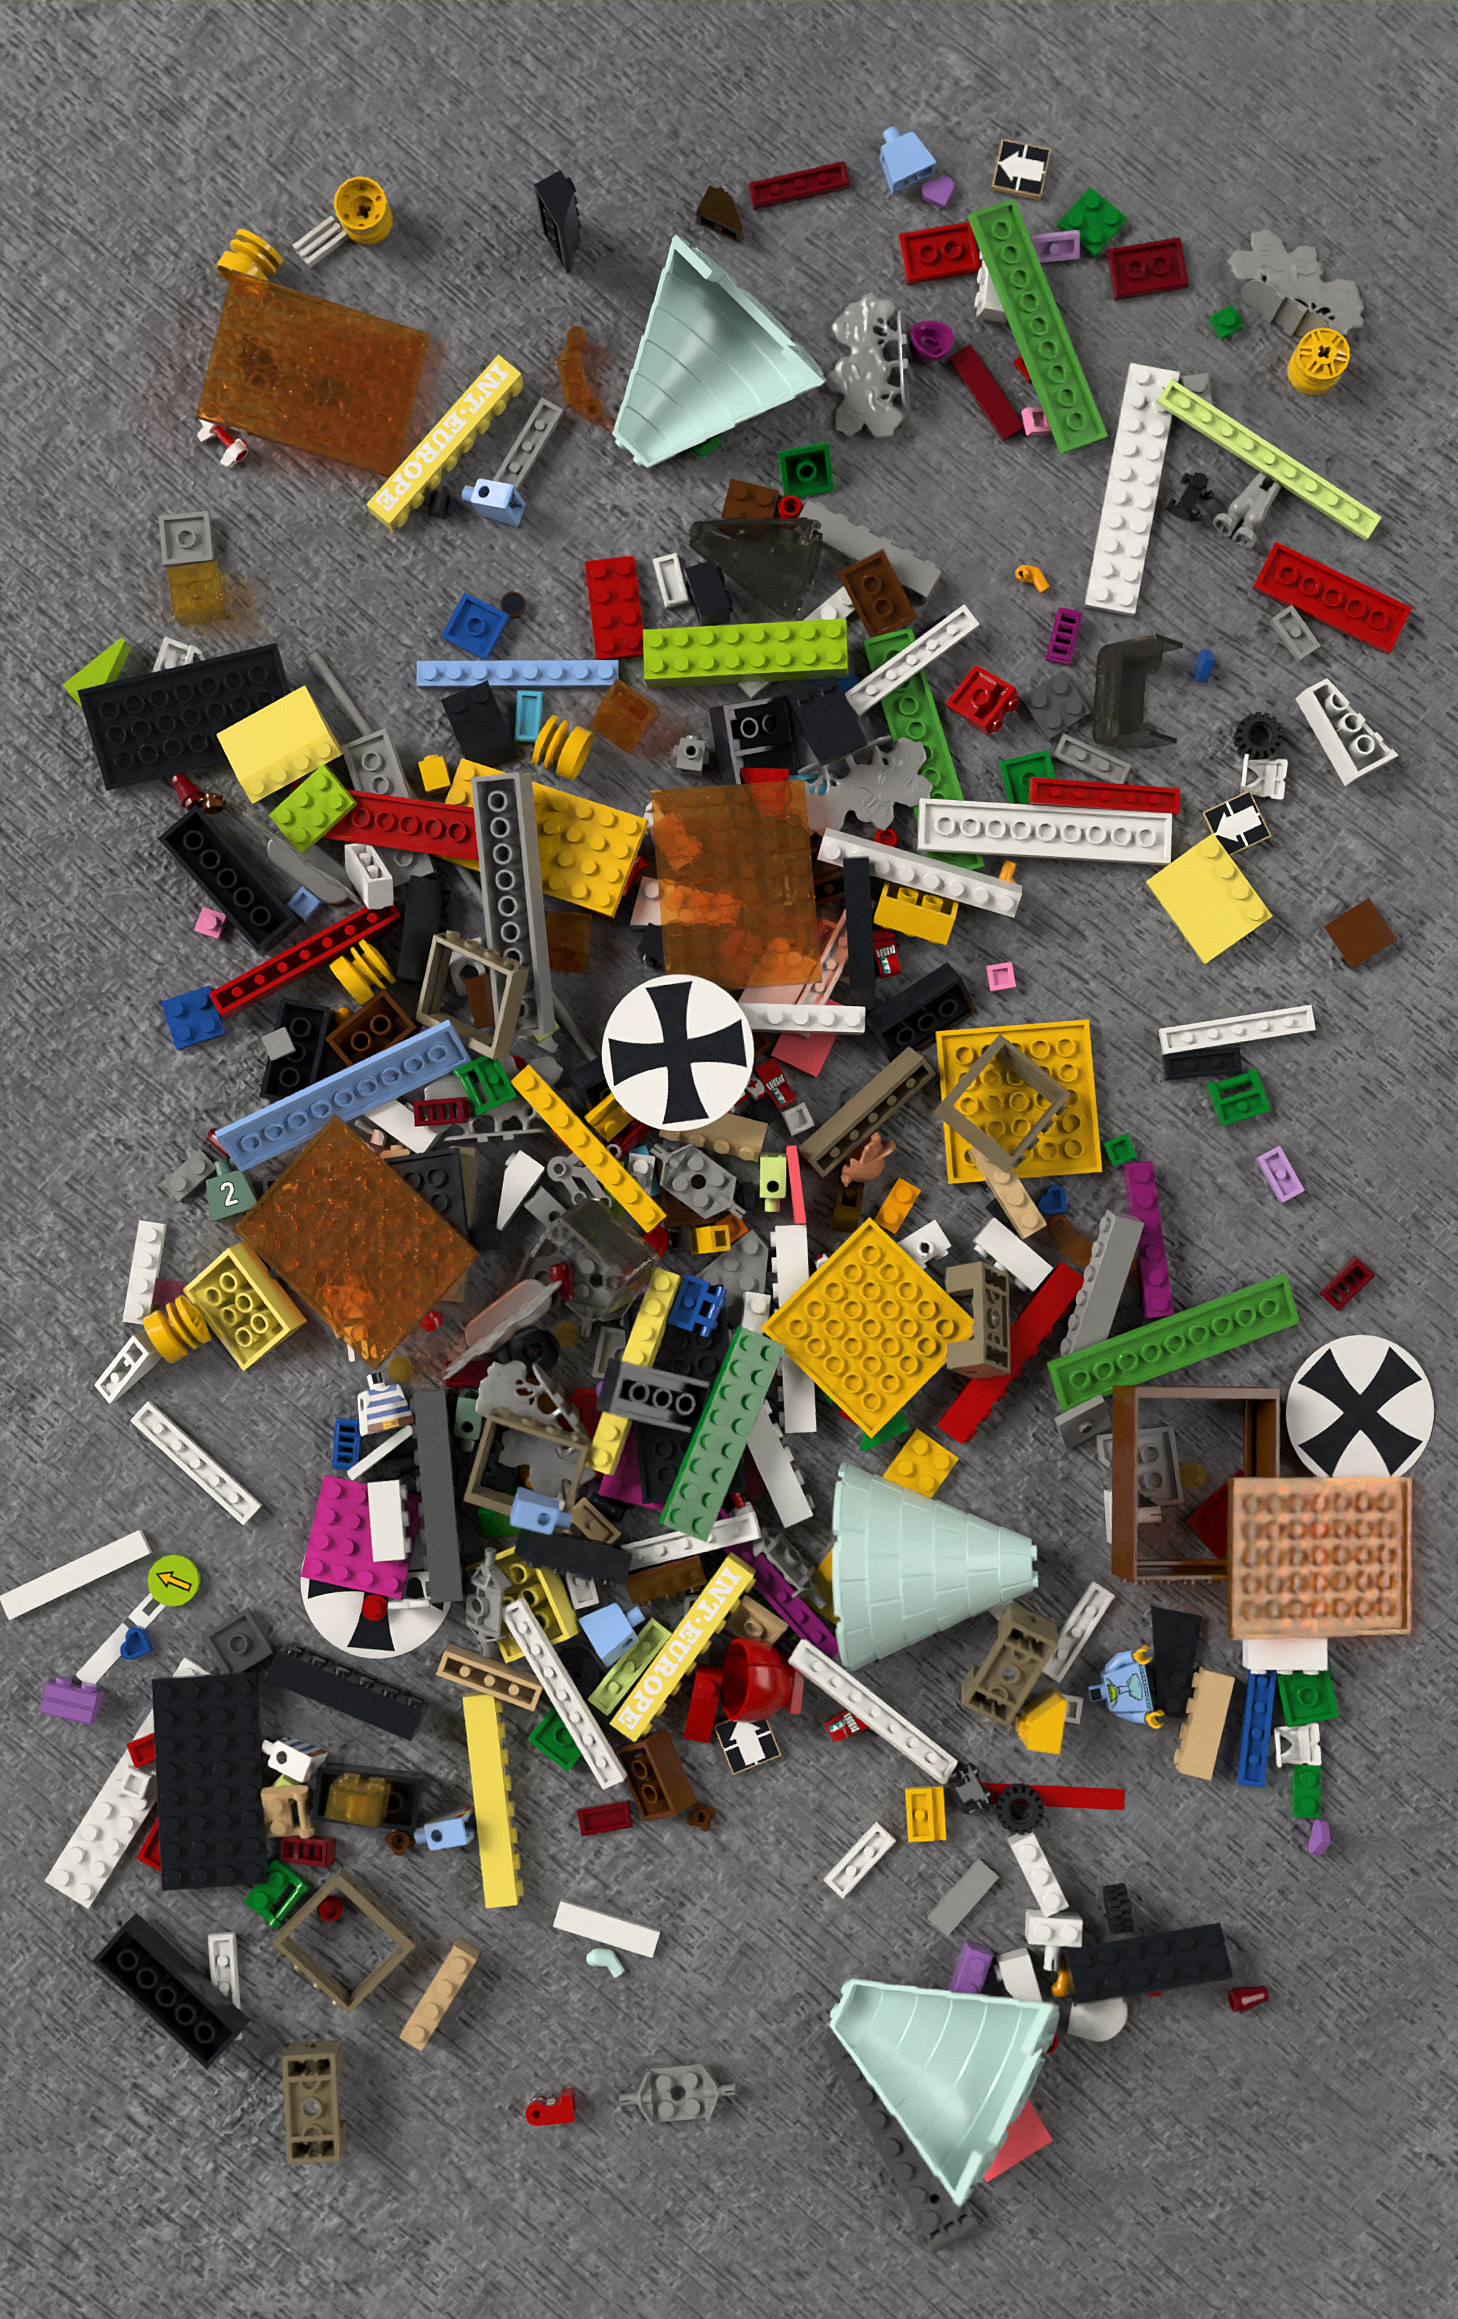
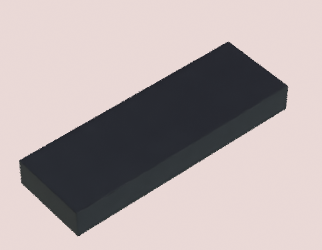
[1162,1047,1242,1081]

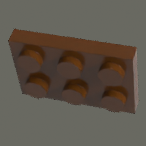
[837,548,918,639]
[656,1147,716,1229]

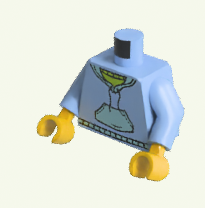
[1088,1645,1165,1728]

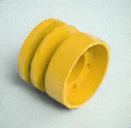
[334,176,393,245]
[215,229,283,299]
[1287,328,1350,396]
[532,714,594,781]
[329,939,397,1007]
[143,1295,211,1364]

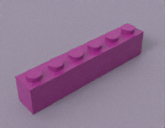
[1122,1161,1174,1318]

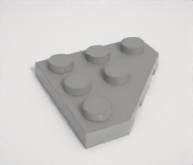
[695,1229,768,1330]
[1095,1425,1184,1506]

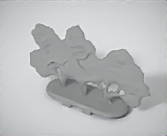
[1228,229,1364,338]
[825,292,914,437]
[786,735,933,837]
[241,811,365,906]
[423,1055,571,1144]
[443,1279,562,1380]
[475,1360,596,1498]

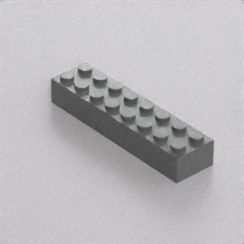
[410,1388,467,1603]

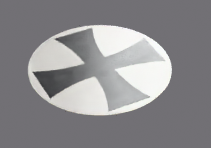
[602,974,754,1131]
[1286,1335,1434,1489]
[301,1518,452,1659]

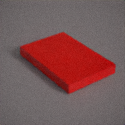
[898,222,981,285]

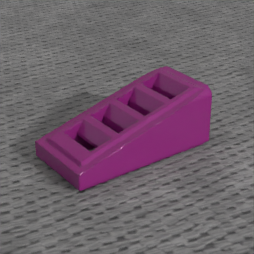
[1045,607,1083,666]

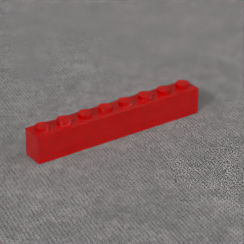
[209,900,405,1019]
[935,1261,1084,1445]

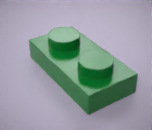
[1291,1763,1321,1818]

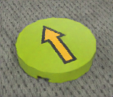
[147,1554,201,1607]

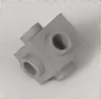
[673,735,710,777]

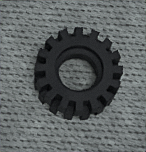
[1233,712,1283,760]
[995,1783,1044,1835]
[1103,1883,1134,1935]

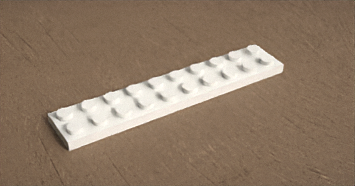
[1084,363,1180,617]
[917,798,1172,865]
[45,1656,214,1909]

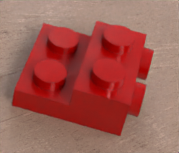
[945,664,1019,736]

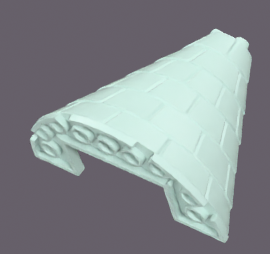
[612,234,826,469]
[832,1463,1038,1671]
[829,1979,1059,2206]

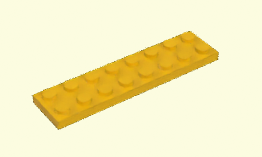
[802,1428,959,1626]

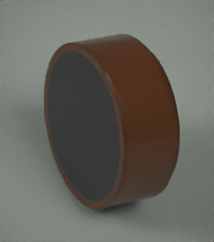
[500,592,526,619]

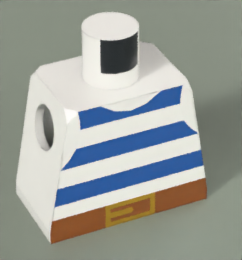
[358,1372,414,1436]
[261,1737,328,1783]

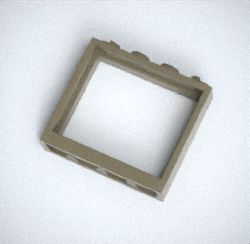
[415,930,529,1059]
[933,1034,1071,1173]
[464,1407,593,1534]
[273,1867,417,2015]

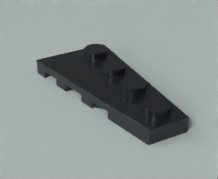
[1150,1605,1202,1719]

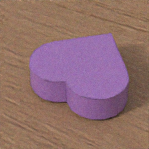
[921,176,954,210]
[1308,1819,1331,1856]

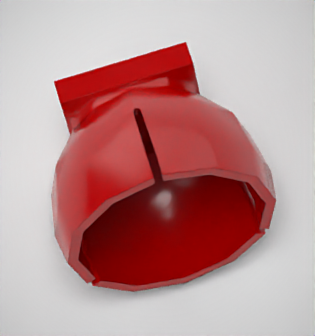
[721,1637,805,1723]

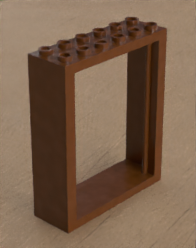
[1111,1385,1280,1585]

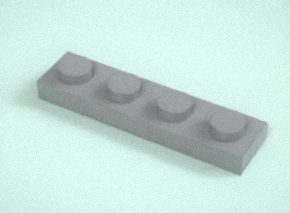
[492,398,564,491]

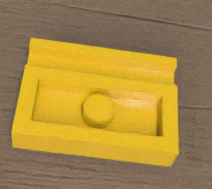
[585,1092,635,1142]
[905,1785,946,1842]

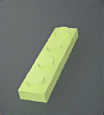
[588,1617,672,1716]

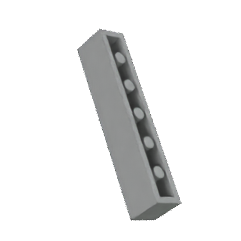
[793,500,941,604]
[1060,1210,1144,1356]

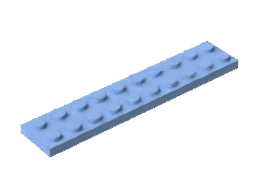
[215,1019,472,1172]

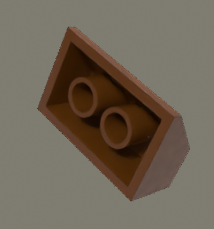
[325,989,420,1067]
[625,1553,708,1607]
[613,1729,697,1822]

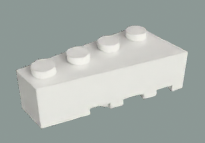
[1296,678,1399,786]

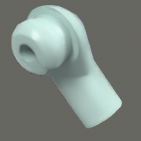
[586,1948,625,1978]

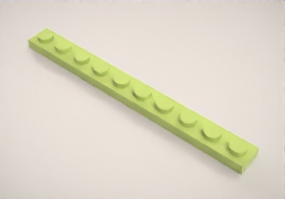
[1156,379,1382,541]

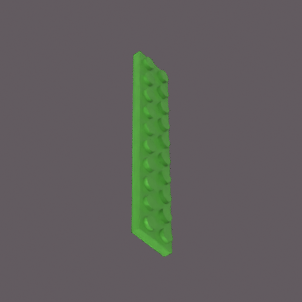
[967,198,1108,455]
[862,627,984,871]
[1046,1274,1300,1412]

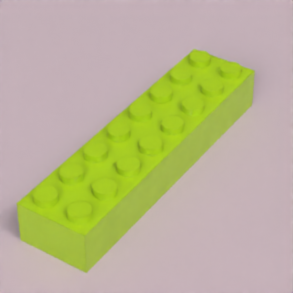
[643,618,849,688]

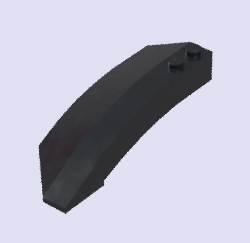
[709,695,823,910]

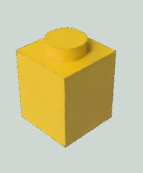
[418,755,452,797]
[691,1225,731,1255]

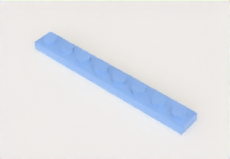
[417,660,619,688]

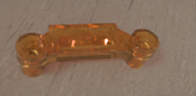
[555,326,603,424]
[1047,1214,1135,1273]

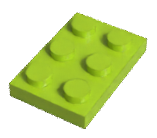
[269,764,358,854]

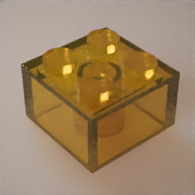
[167,561,230,626]
[325,1773,391,1827]

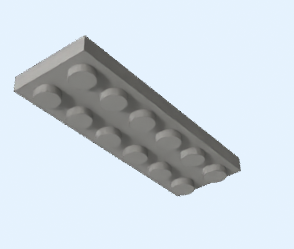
[341,728,437,890]

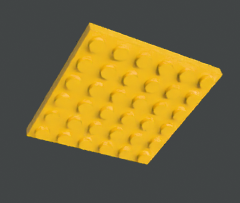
[935,1019,1102,1184]
[760,1217,974,1438]

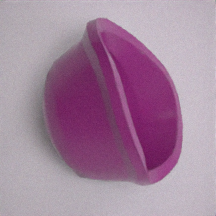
[910,321,954,363]

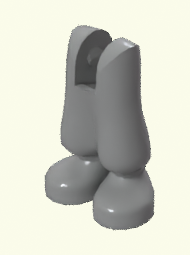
[1213,472,1281,548]

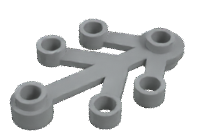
[547,1144,646,1211]

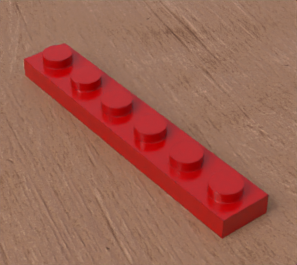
[1029,777,1180,816]

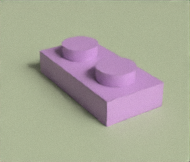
[1029,230,1080,263]
[1255,1146,1305,1203]

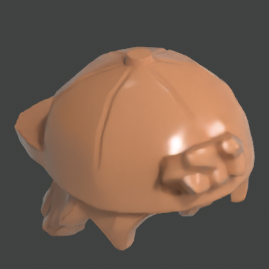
[840,1132,896,1187]

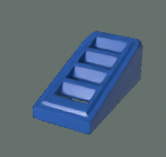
[332,1417,362,1470]

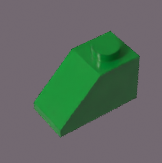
[859,1410,909,1452]

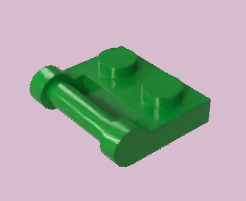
[452,1055,517,1118]
[1205,1068,1271,1127]
[243,1857,312,1930]

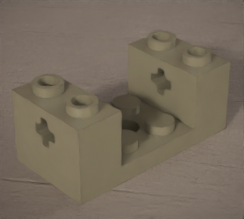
[945,1261,1011,1379]
[961,1602,1058,1727]
[282,2040,347,2165]

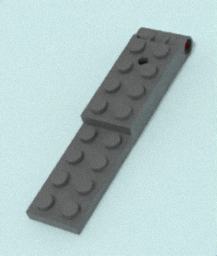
[822,2033,981,2253]

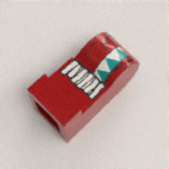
[873,929,901,979]
[754,1058,796,1110]
[824,1709,870,1742]
[525,2088,577,2126]

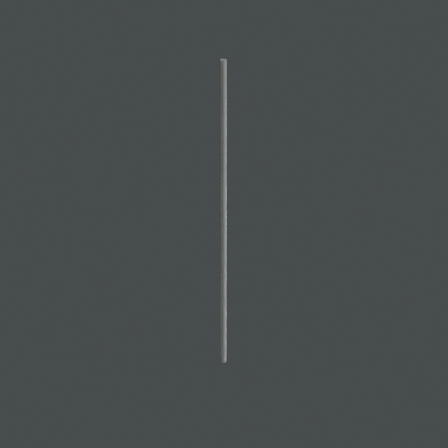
[310,652,598,1062]

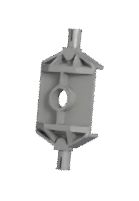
[650,1143,747,1220]
[565,1226,629,1337]
[753,1526,828,1609]
[466,1548,511,1657]
[620,2063,736,2126]

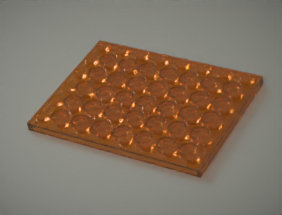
[195,269,431,478]
[651,780,822,990]
[233,1114,480,1370]
[1227,1476,1412,1640]

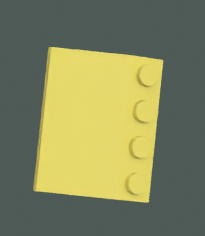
[216,686,343,804]
[1146,834,1273,964]
[183,1240,307,1371]
[465,1545,583,1663]

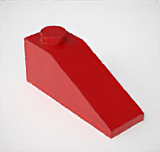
[683,1663,723,1743]

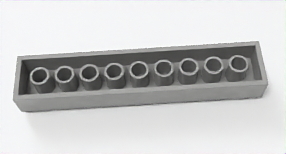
[471,772,556,1036]

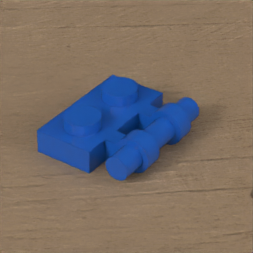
[667,1274,728,1338]

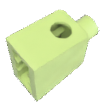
[760,1152,787,1212]

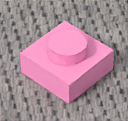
[1021,407,1052,436]
[194,907,228,940]
[986,962,1016,992]

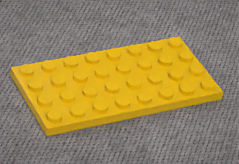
[430,758,649,918]

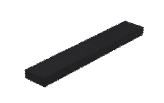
[843,856,877,1010]

